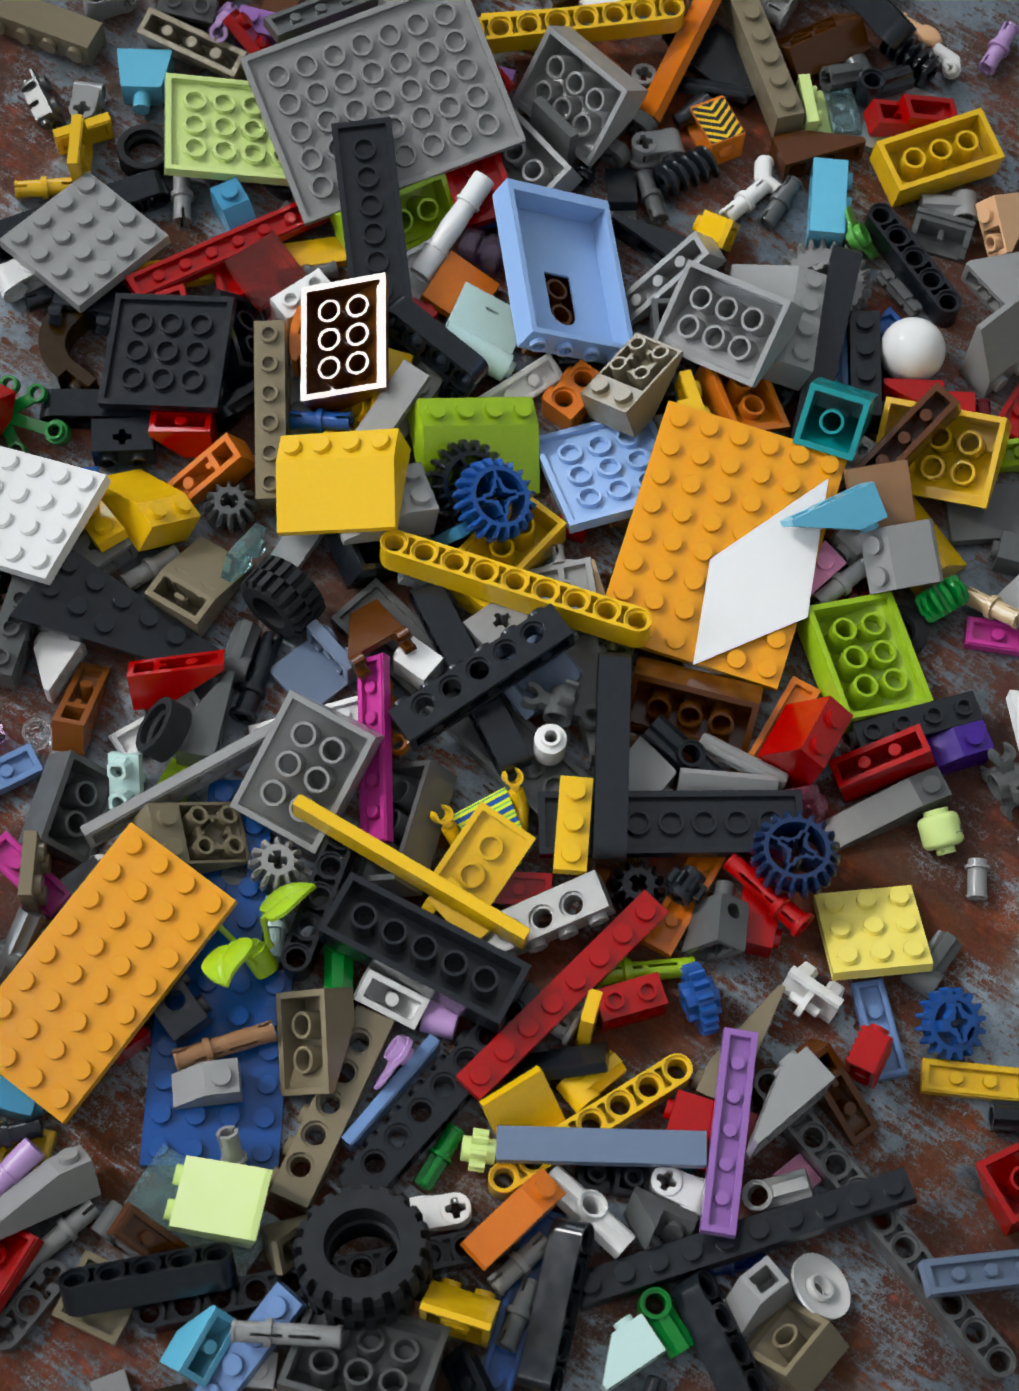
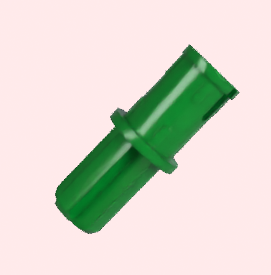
[414,1123,466,1191]

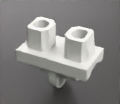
[782,962,845,1024]

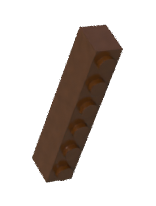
[823,382,961,546]

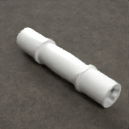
[409,171,495,282]

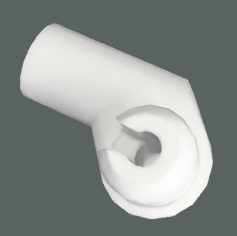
[933,42,961,79]

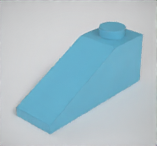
[780,482,888,533]

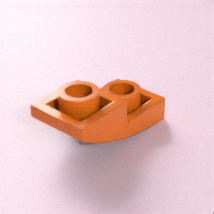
[289,306,301,378]

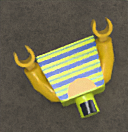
[430,767,529,865]

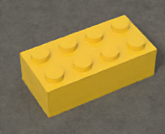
[869,108,1005,208]

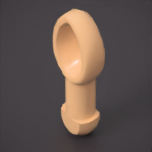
[902,12,942,48]

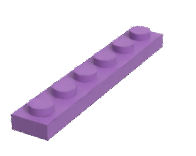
[699,1027,758,1239]

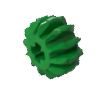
[915,575,970,623]

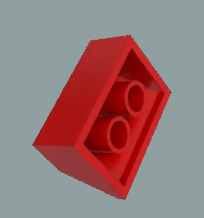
[975,1142,1019,1237]

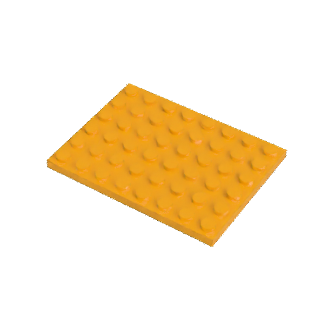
[602,400,847,692]

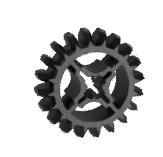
[425,439,505,524]

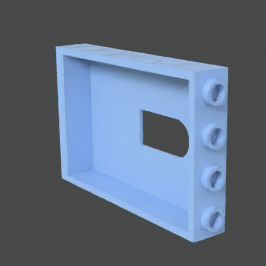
[492,178,633,364]

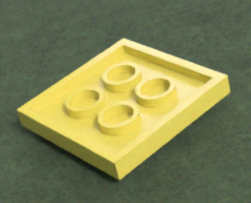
[813,885,933,981]

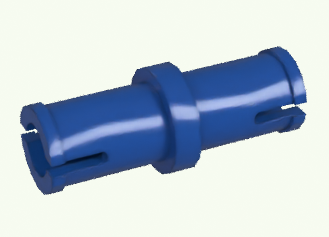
[289,408,354,433]

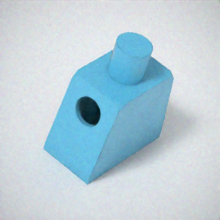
[117,48,175,115]

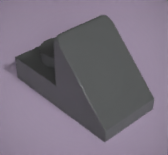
[624,1186,700,1250]

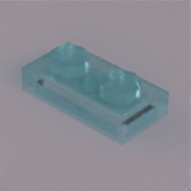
[221,523,267,583]

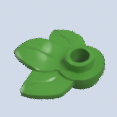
[845,206,879,259]

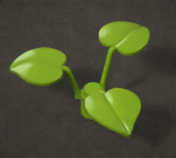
[201,882,317,987]

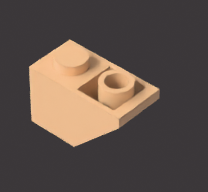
[975,192,1019,257]

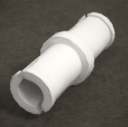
[718,178,771,221]

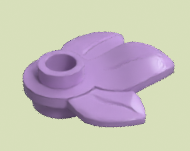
[373,1034,414,1090]

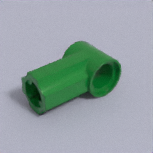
[324,944,353,988]
[636,1287,695,1361]

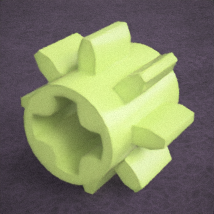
[460,1128,496,1173]

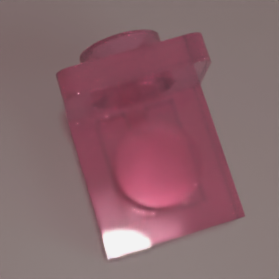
[785,784,828,824]

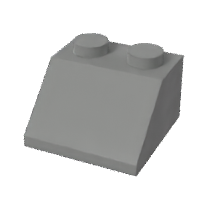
[859,519,944,594]

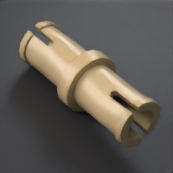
[964,586,1019,629]

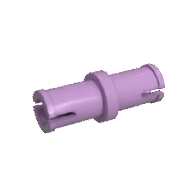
[978,21,1019,76]

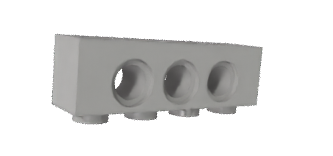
[483,870,616,957]

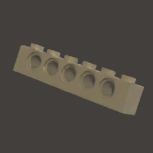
[254,320,291,510]
[269,1004,395,1213]

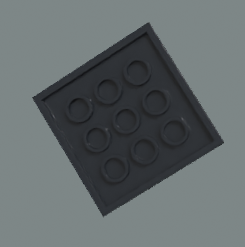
[97,293,237,413]

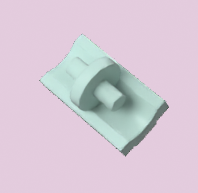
[107,751,147,810]

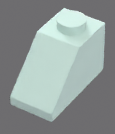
[601,1313,666,1391]

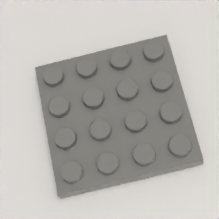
[0,171,170,313]

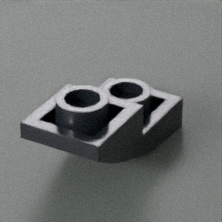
[574,1165,651,1198]

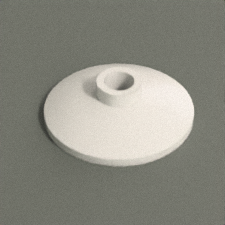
[791,1253,851,1320]

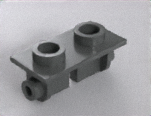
[21,69,67,130]

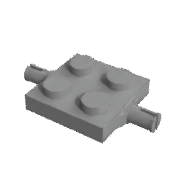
[529,543,597,641]

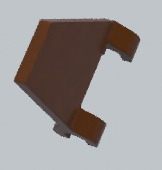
[348,599,417,681]

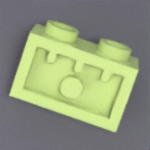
[796,74,831,133]

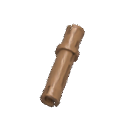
[172,1019,277,1071]

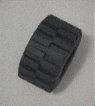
[240,555,326,640]

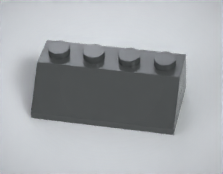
[354,759,458,897]

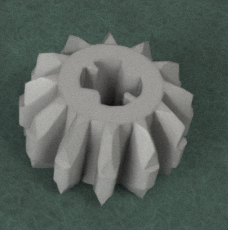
[248,836,305,892]

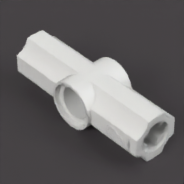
[549,1165,636,1260]

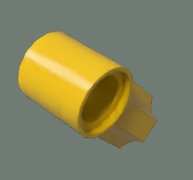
[556,1049,627,1113]

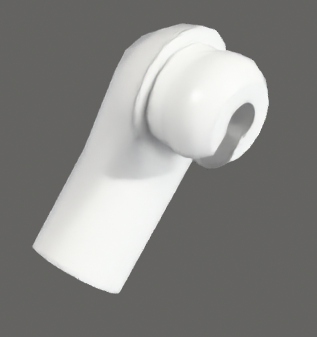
[754,155,782,195]

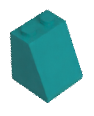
[792,377,878,461]

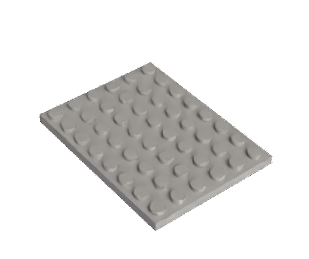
[240,0,526,226]

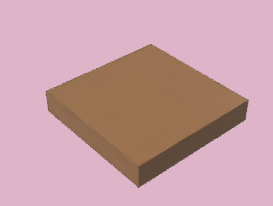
[844,459,916,532]

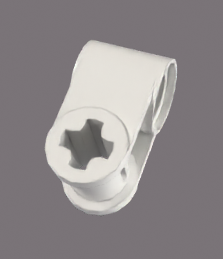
[0,258,46,303]
[648,1167,705,1221]
[408,1192,472,1235]

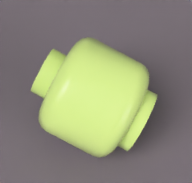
[917,806,964,856]

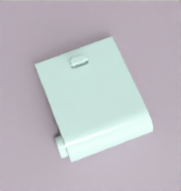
[445,282,517,381]

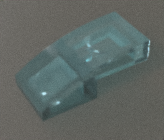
[823,88,862,136]

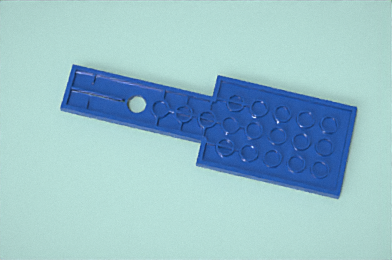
[139,779,293,1170]

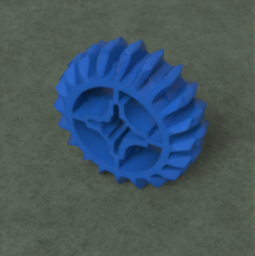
[452,458,537,543]

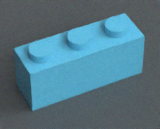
[806,157,853,249]

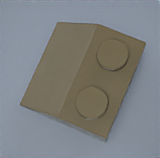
[746,1300,849,1391]

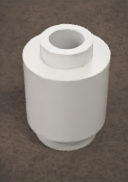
[533,724,567,766]

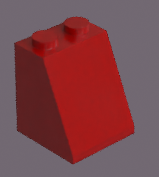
[757,696,854,794]

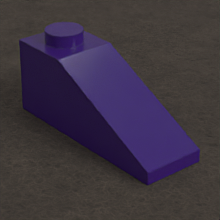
[895,719,994,784]

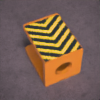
[687,96,746,164]

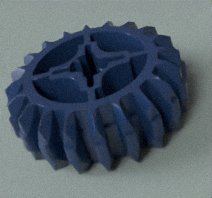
[749,810,841,900]

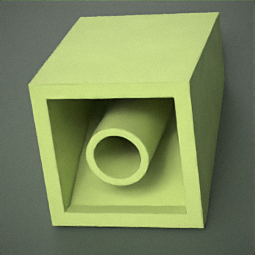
[163,1155,273,1249]

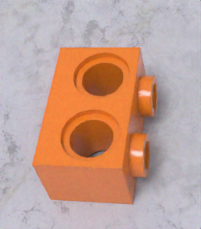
[541,359,599,430]

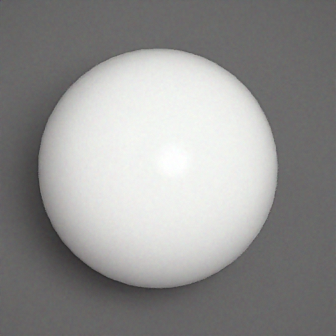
[881,317,946,380]

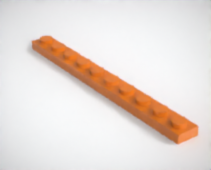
[641,676,821,958]

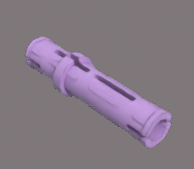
[209,2,239,42]

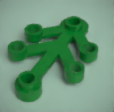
[0,375,72,453]

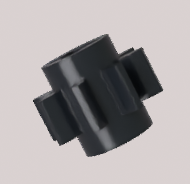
[665,865,707,907]

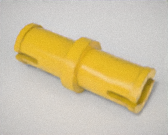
[14,176,73,200]

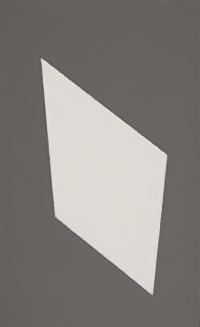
[693,478,829,665]

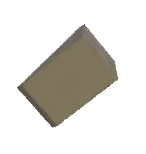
[261,1214,308,1275]

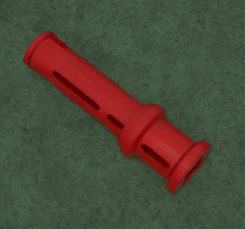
[723,853,814,938]

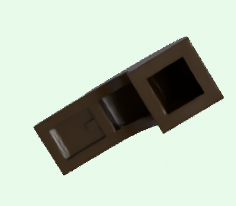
[38,309,99,389]

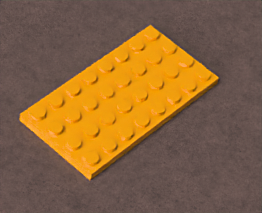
[0,822,238,1125]

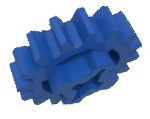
[678,961,722,1037]
[915,987,986,1061]

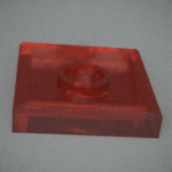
[224,231,307,312]

